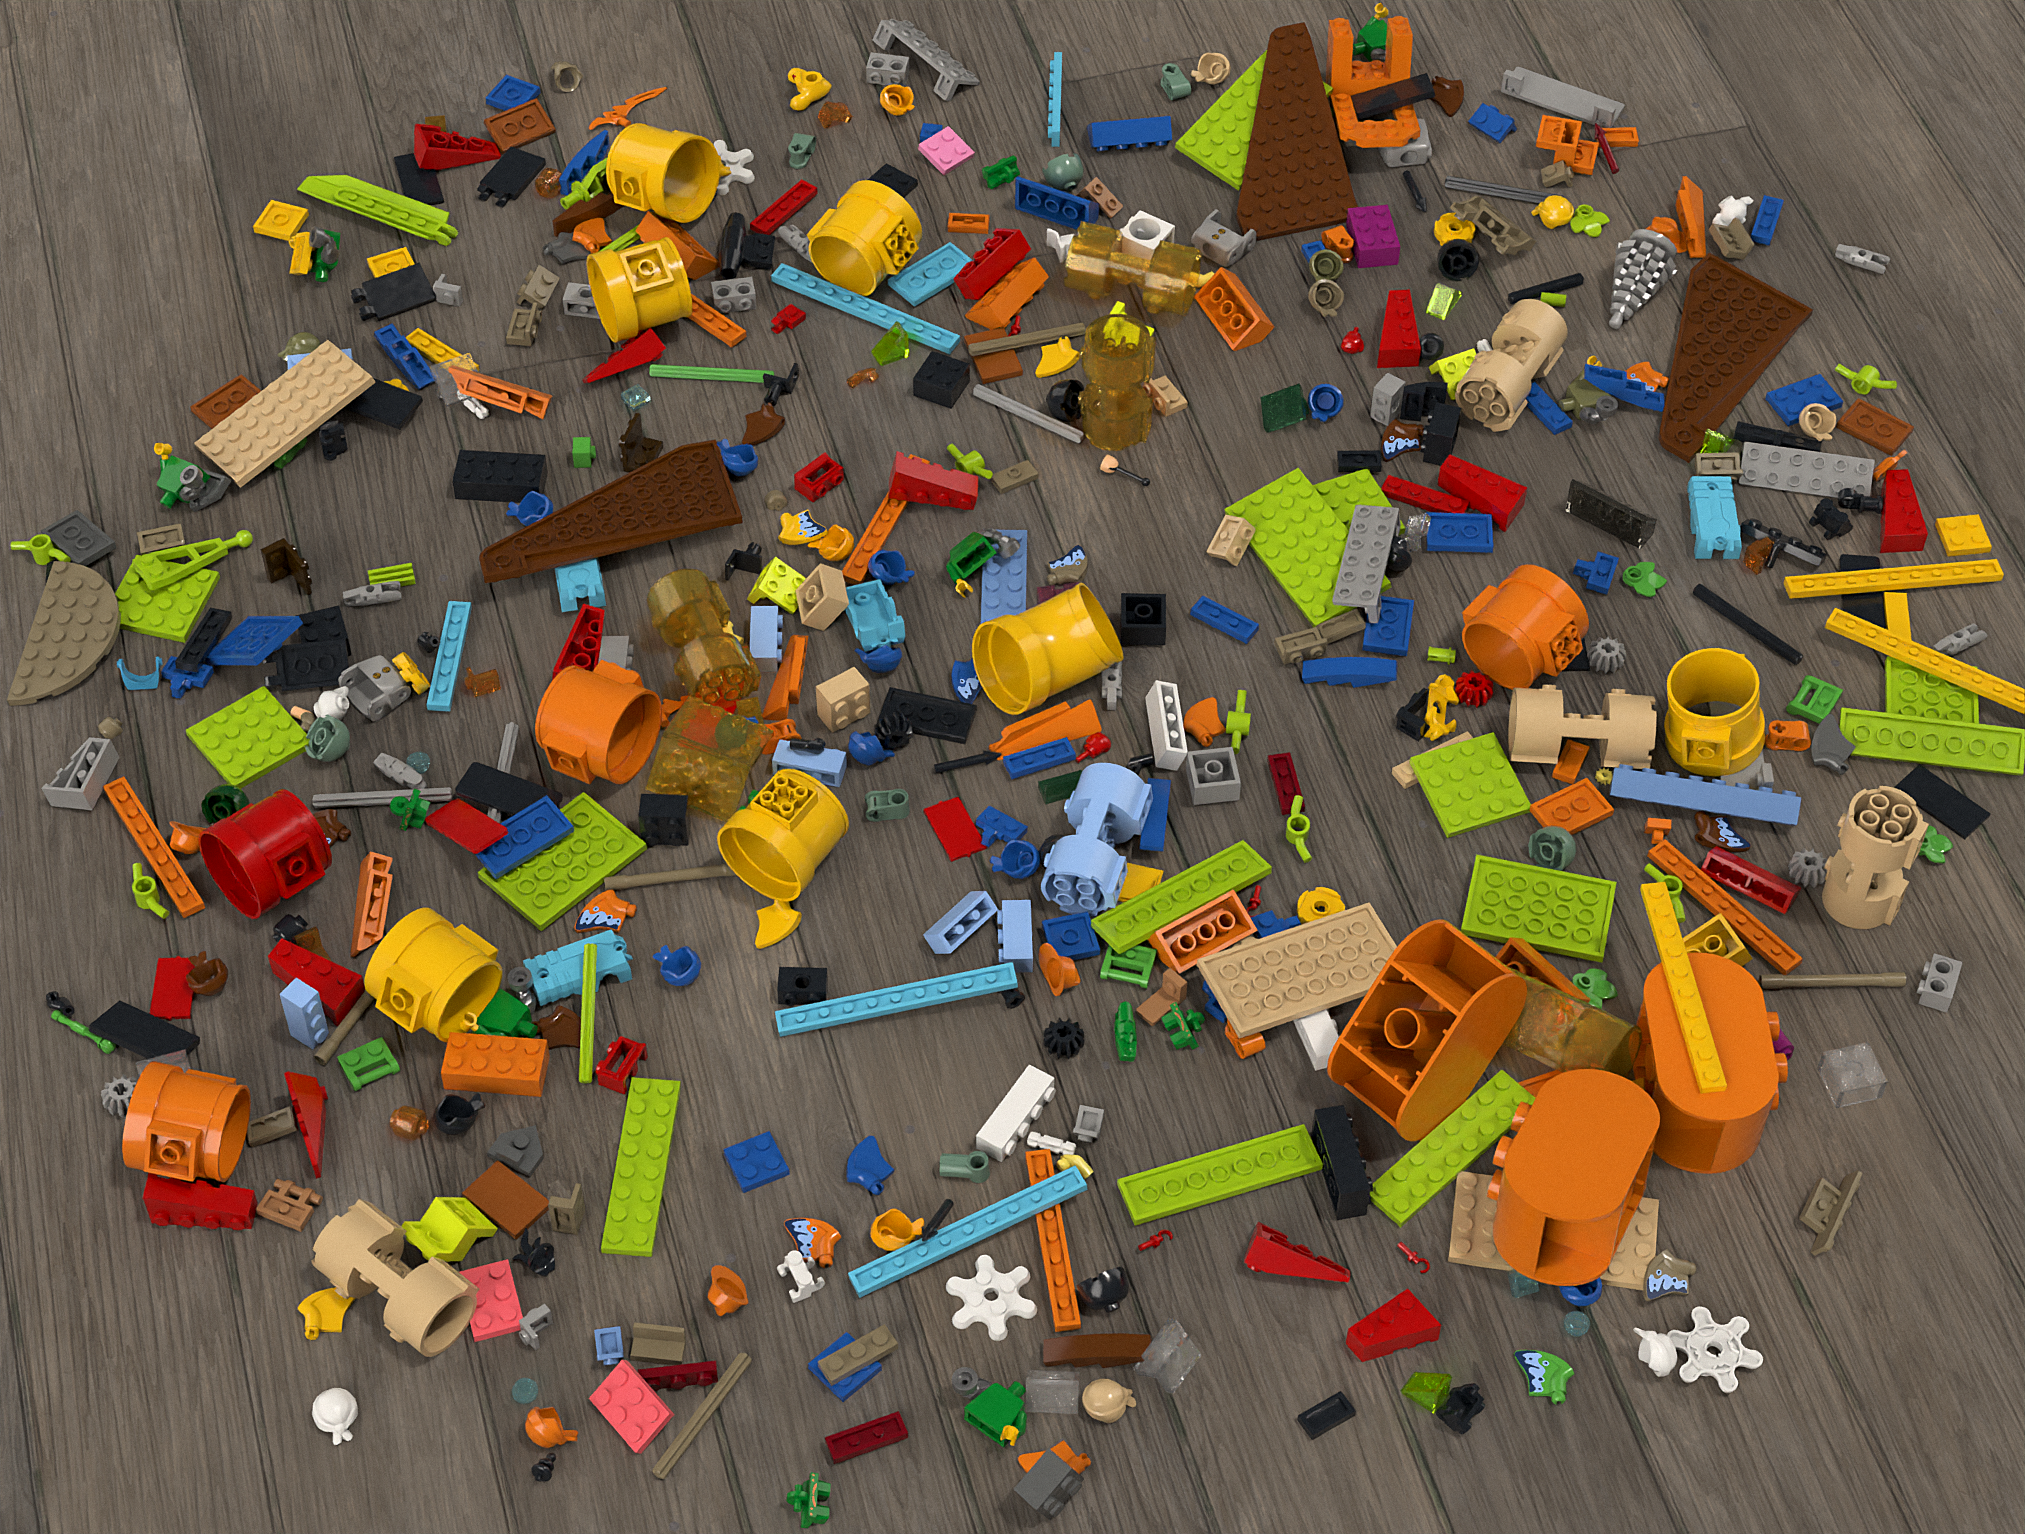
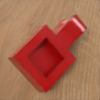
[771,304,806,334]

